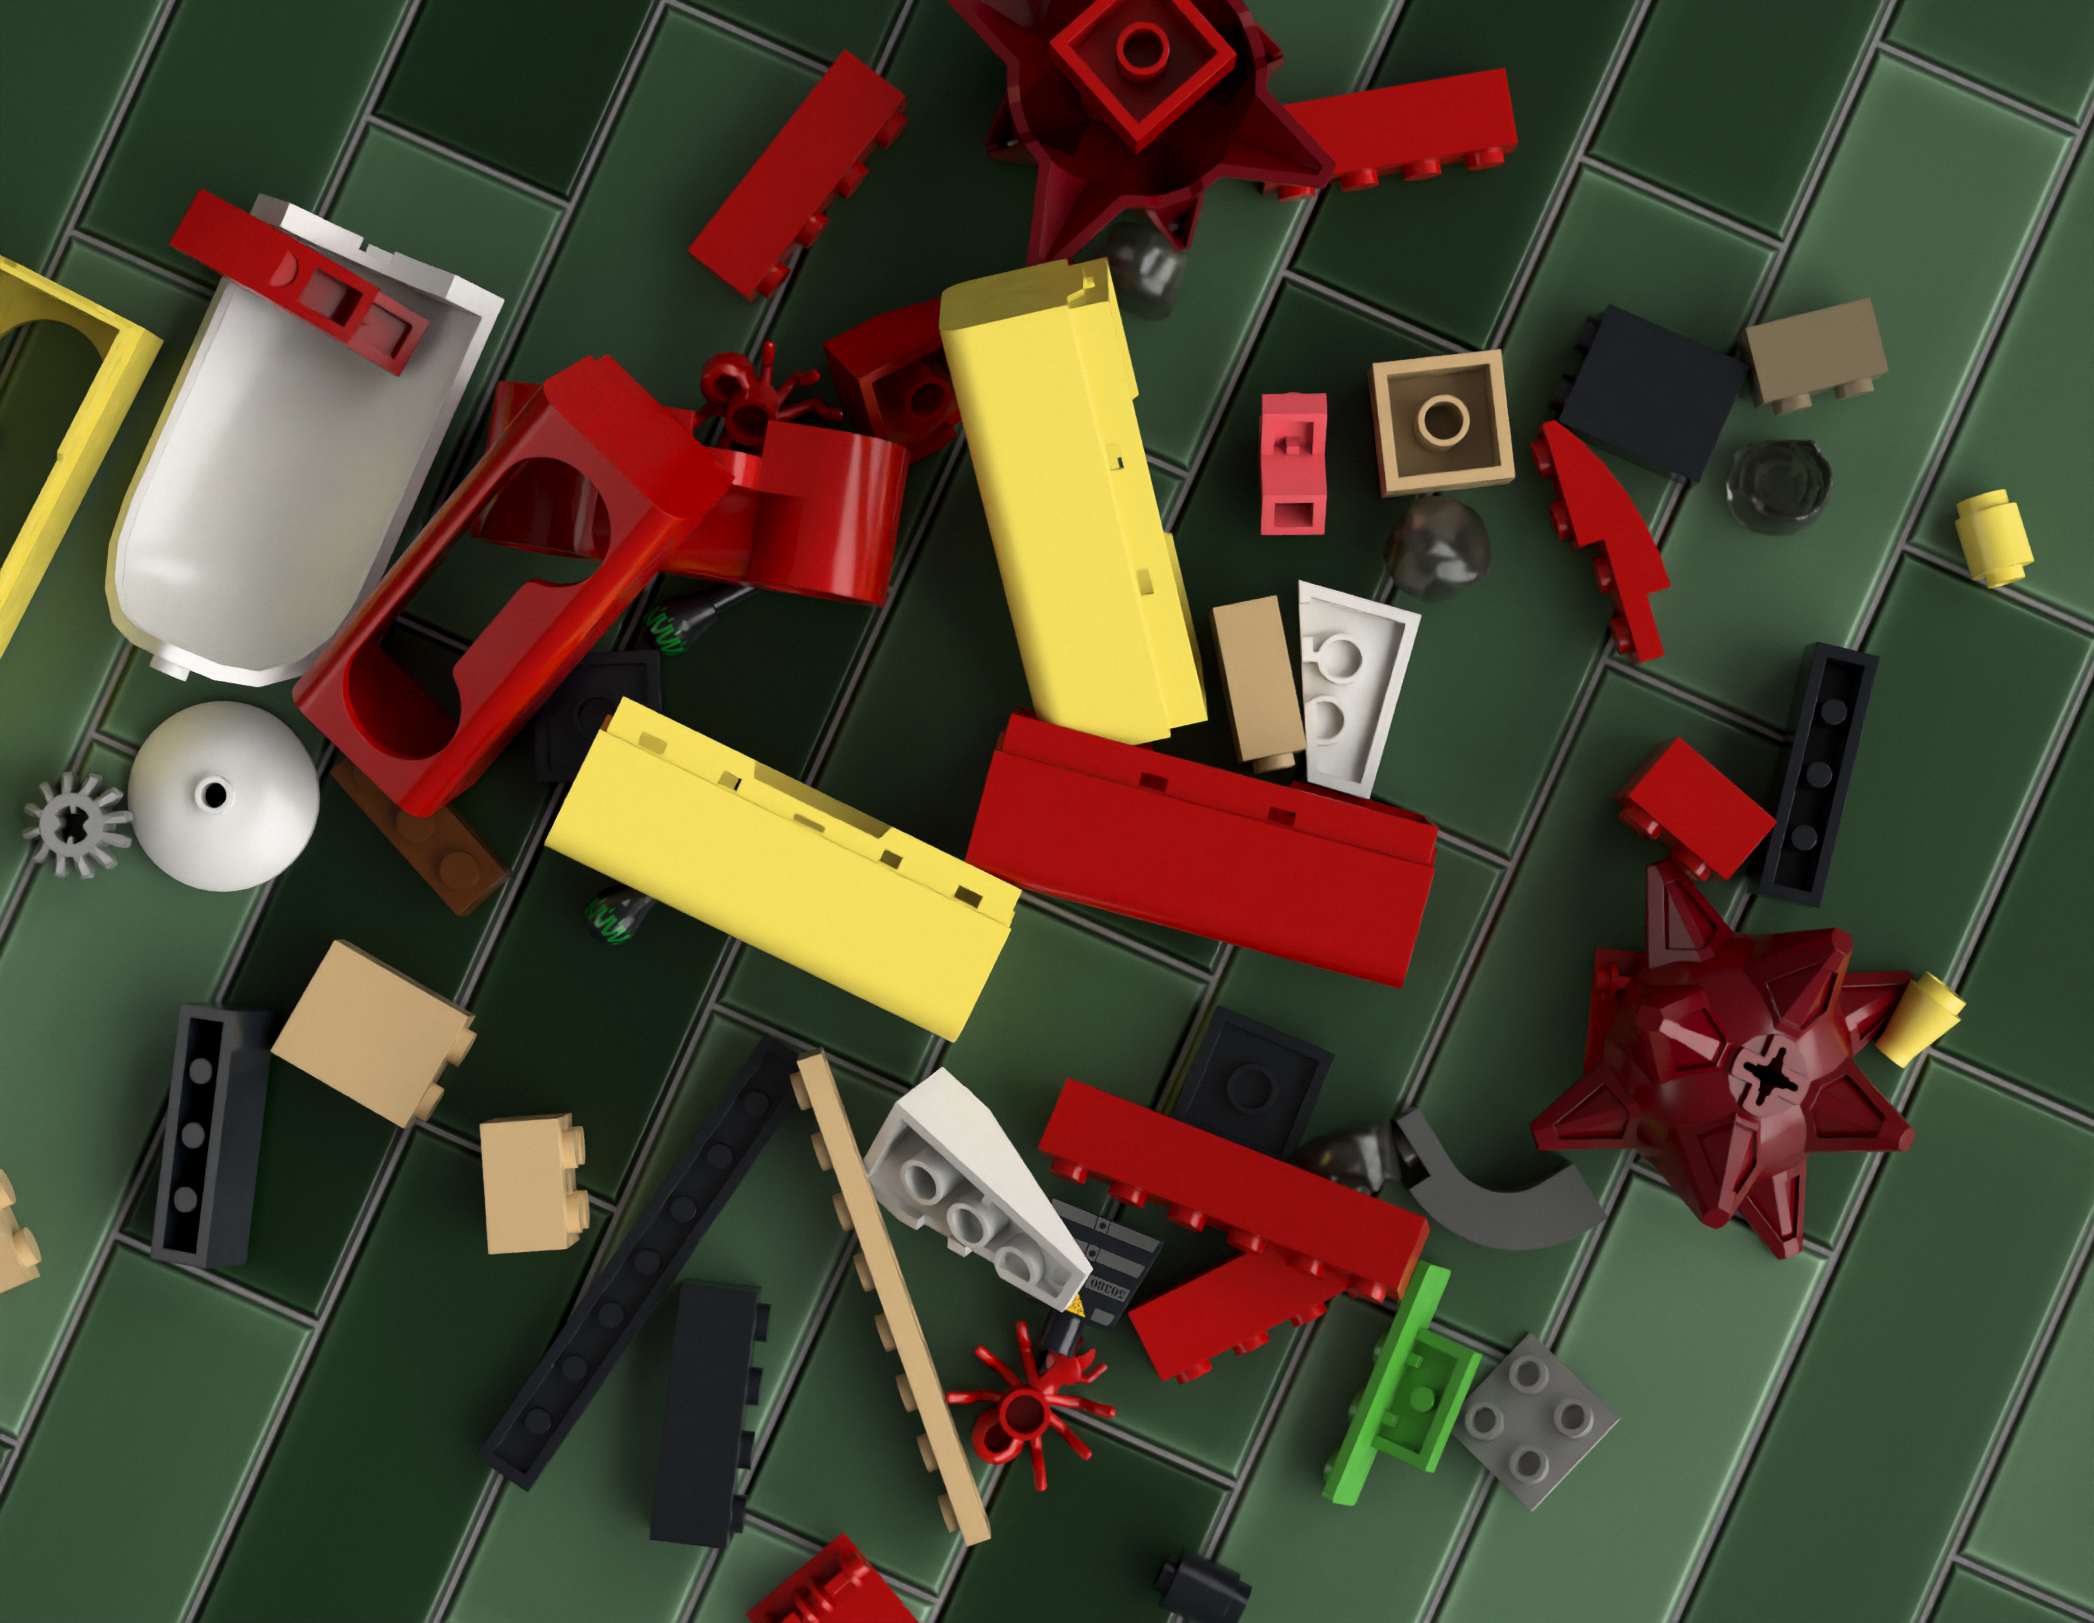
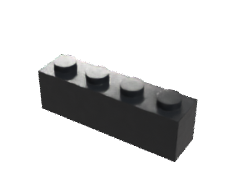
[1747,641,1880,908]
[150,1002,276,1269]
[649,1278,771,1549]

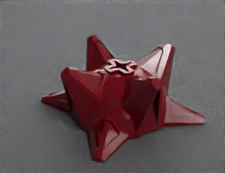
[946,0,1337,267]
[1528,857,1916,1260]

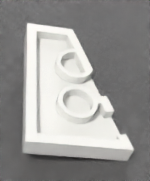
[1297,580,1422,800]

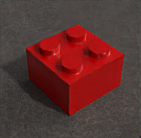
[1049,0,1237,155]
[1612,737,1778,883]

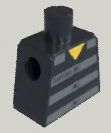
[1025,1196,1164,1359]

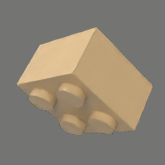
[1367,349,1515,498]
[480,1113,590,1254]

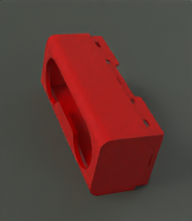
[292,354,736,818]
[965,706,1439,989]

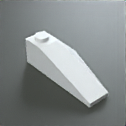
[863,1067,1093,1312]

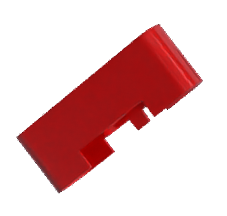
[470,381,911,608]

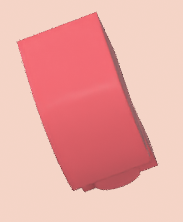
[1258,392,1327,535]

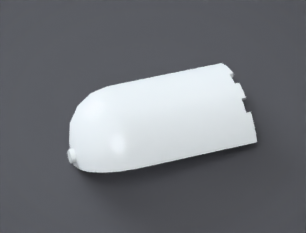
[105,193,504,687]

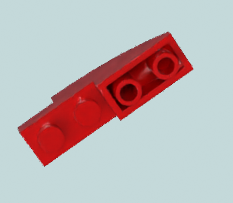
[167,188,431,377]
[1530,420,1671,666]

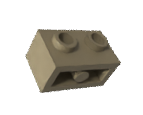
[1736,297,1889,416]

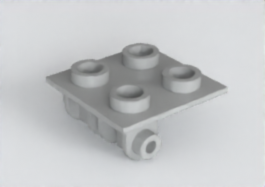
[1451,1332,1621,1512]

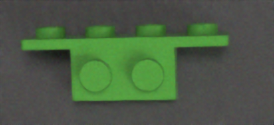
[1322,1260,1483,1506]

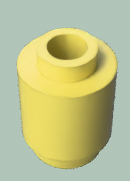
[1954,489,2034,588]

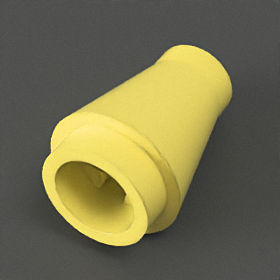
[1874,971,1967,1068]

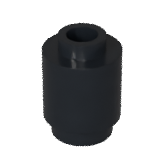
[1152,1548,1252,1623]

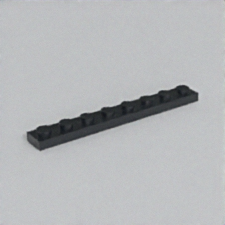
[475,1032,800,1492]

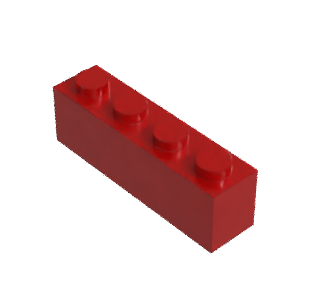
[687,49,909,306]
[1260,68,1518,202]
[1127,1248,1358,1385]

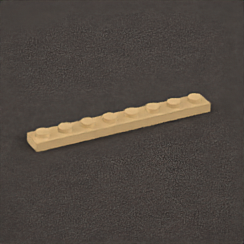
[790,1046,991,1547]

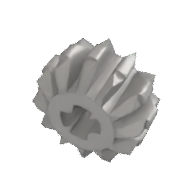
[22,771,134,879]

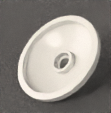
[127,701,320,892]

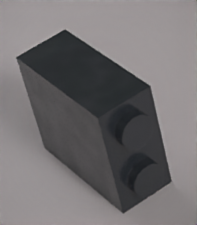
[1548,304,1751,489]

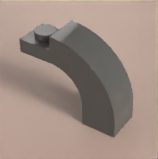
[1390,1105,1608,1251]

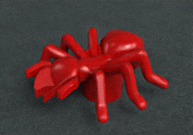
[694,340,844,458]
[945,1320,1116,1491]

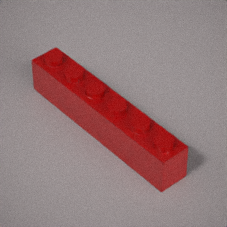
[1038,1077,1430,1304]

